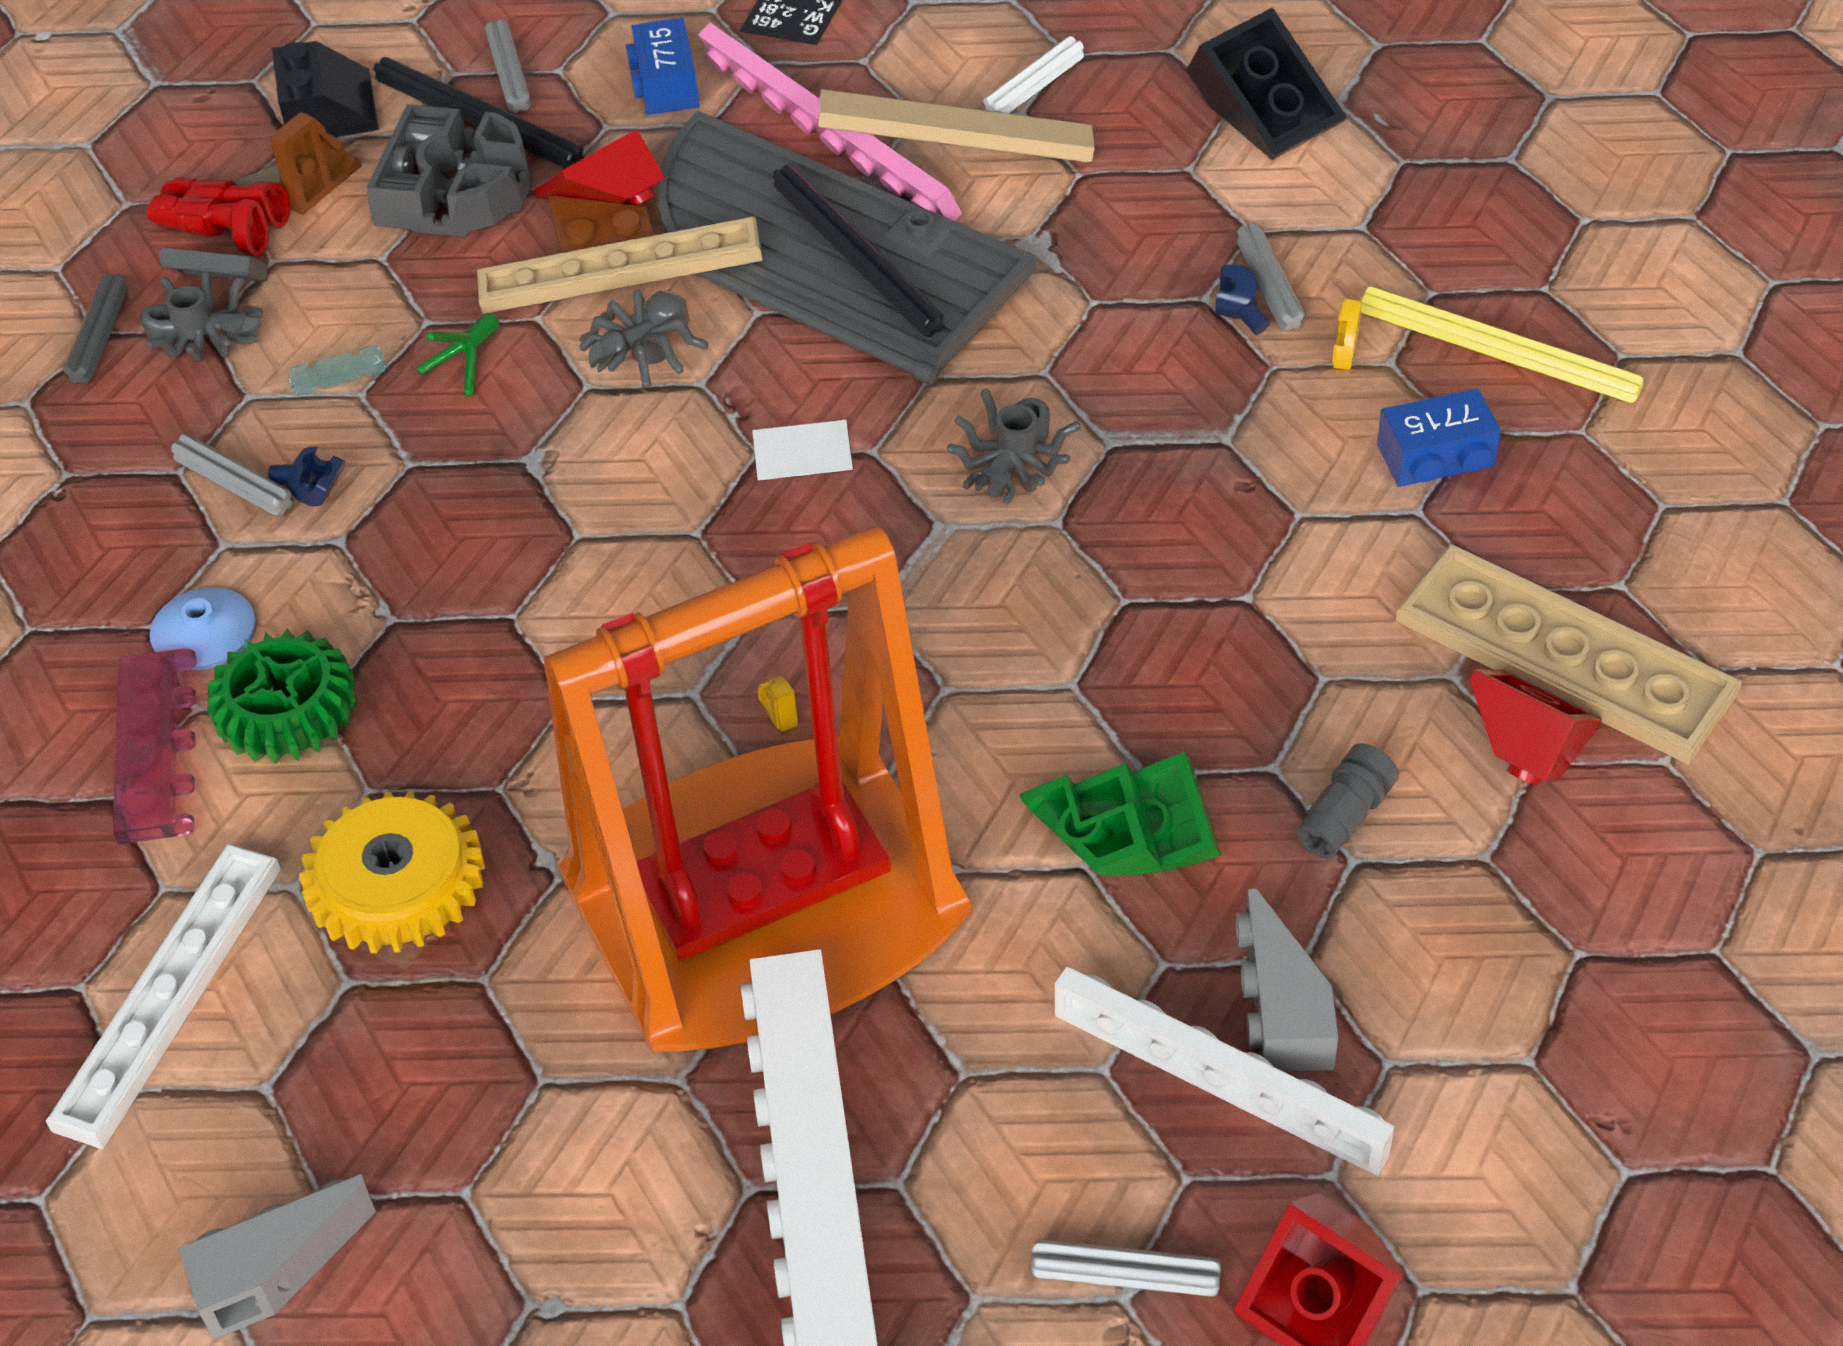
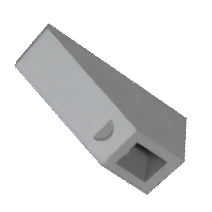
[1235,889,1339,1072]
[178,1174,376,1340]

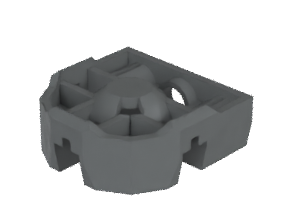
[367,104,532,237]

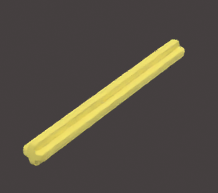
[1361,286,1644,404]

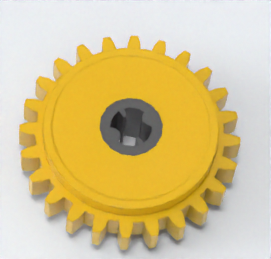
[299,791,485,954]

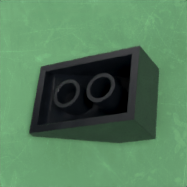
[1186,7,1347,160]

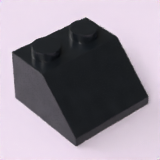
[272,41,379,138]

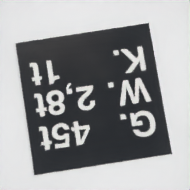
[740,0,842,45]

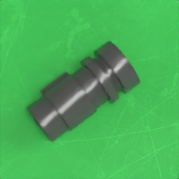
[1296,743,1399,859]

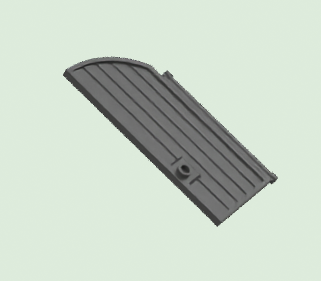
[657,111,1036,386]

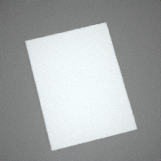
[752,420,853,480]

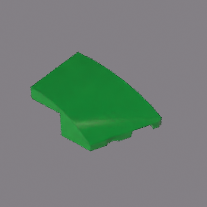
[1020,751,1221,876]

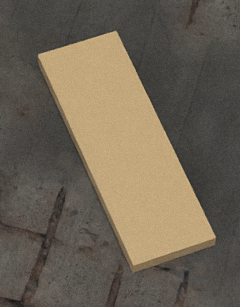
[1395,543,1742,765]

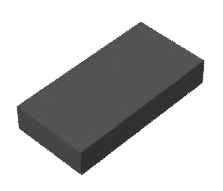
[159,247,268,282]

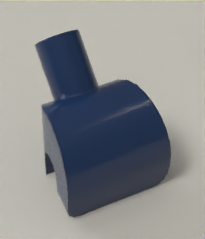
[1215,264,1270,335]
[268,446,345,507]

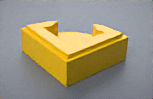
[1332,299,1362,370]
[758,675,799,733]

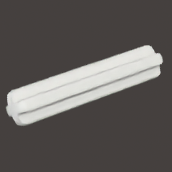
[983,36,1084,114]

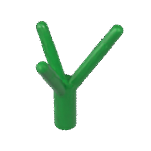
[417,313,500,397]

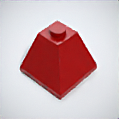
[533,129,665,206]
[1470,670,1602,785]
[1233,1192,1404,1346]

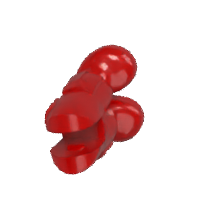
[146,177,290,257]

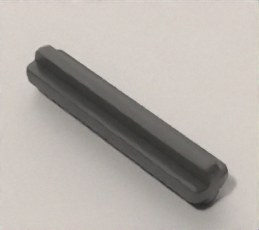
[63,273,128,384]

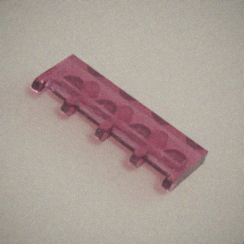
[113,648,197,844]

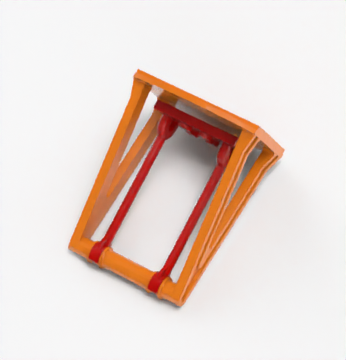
[544,525,972,1053]

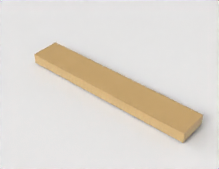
[818,89,1095,162]
[477,216,763,314]

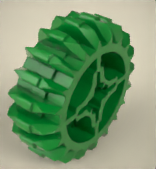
[207,628,356,764]

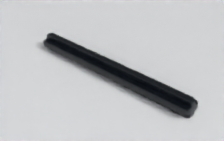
[373,57,585,169]
[772,165,945,337]

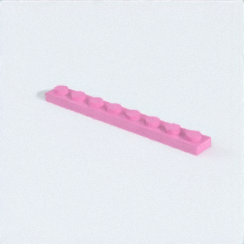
[698,23,962,221]

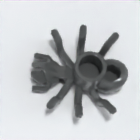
[141,272,263,362]
[579,290,708,387]
[947,388,1080,504]

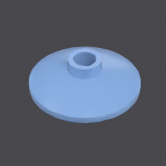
[150,587,256,671]

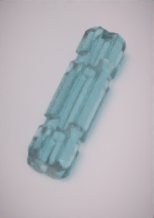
[288,345,386,395]

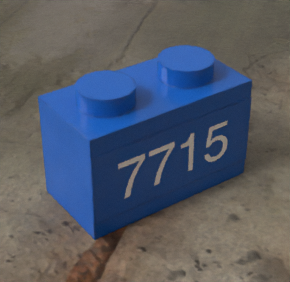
[626,18,700,115]
[1377,388,1501,487]

